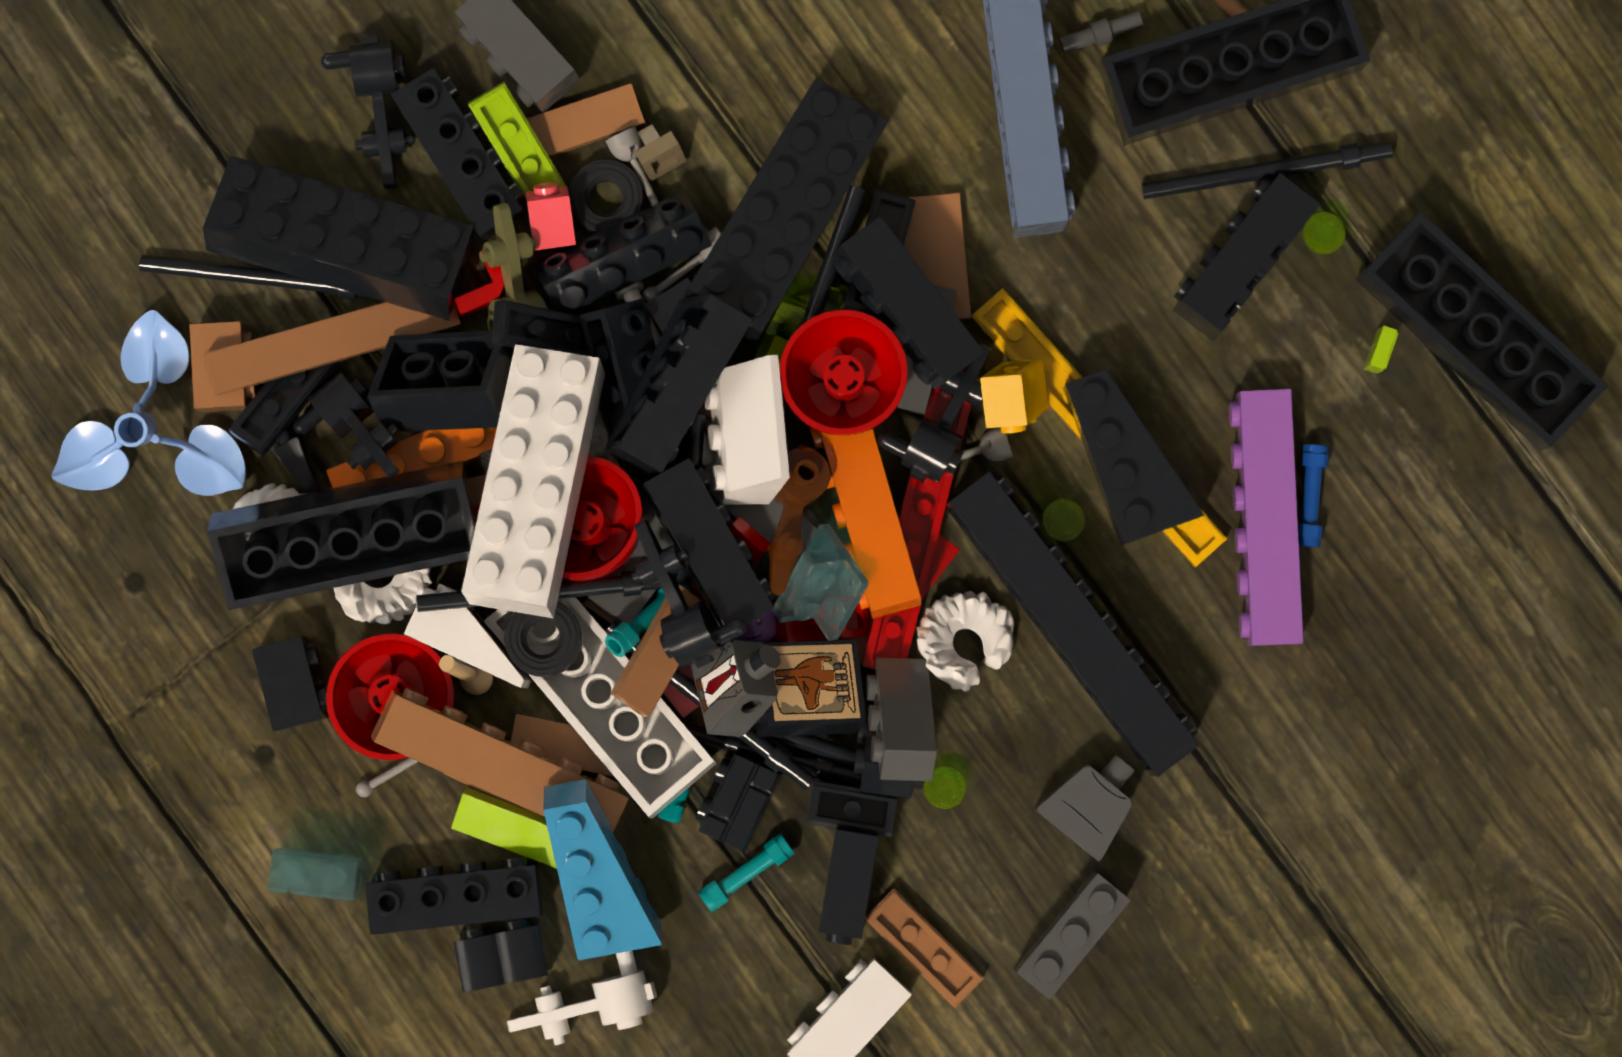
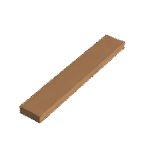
[203,302,461,396]

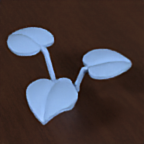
[51,310,247,496]

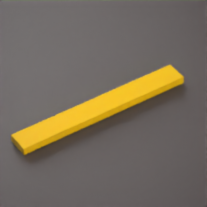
[971,288,1227,567]

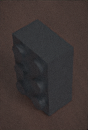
[367,331,514,432]

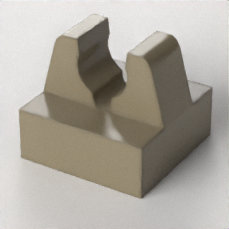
[634,124,686,182]

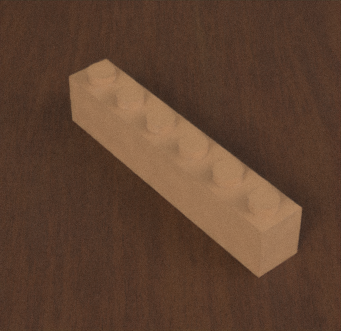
[371,688,629,833]

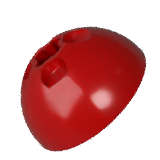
[779,310,907,436]
[562,456,644,581]
[326,633,454,760]

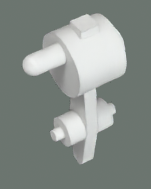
[507,950,657,1045]

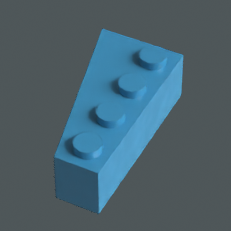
[543,779,662,960]

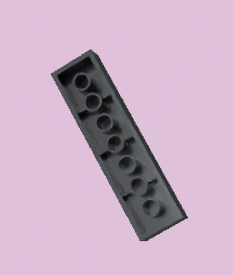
[945,472,1199,777]

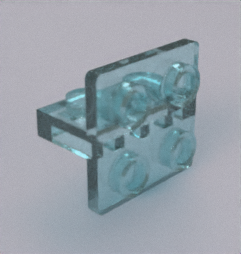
[771,524,869,641]

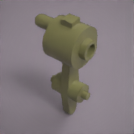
[479,203,547,331]

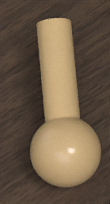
[439,655,493,695]

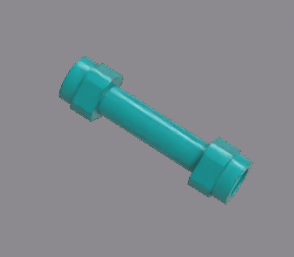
[605,584,691,657]
[698,833,795,912]

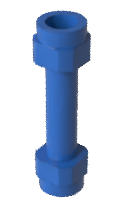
[1298,444,1329,548]

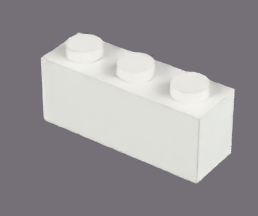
[787,957,912,1057]

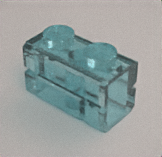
[268,847,364,901]

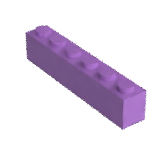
[1229,389,1303,646]

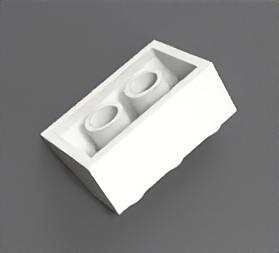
[704,355,790,505]

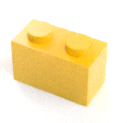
[980,359,1049,433]

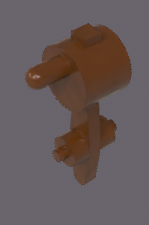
[767,444,830,596]

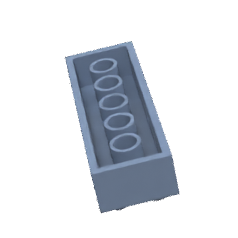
[982,0,1075,238]

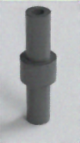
[1059,11,1143,54]

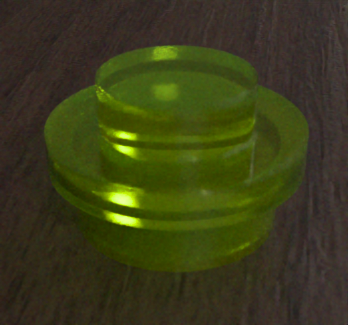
[1303,212,1345,255]
[1042,499,1085,541]
[923,766,966,809]

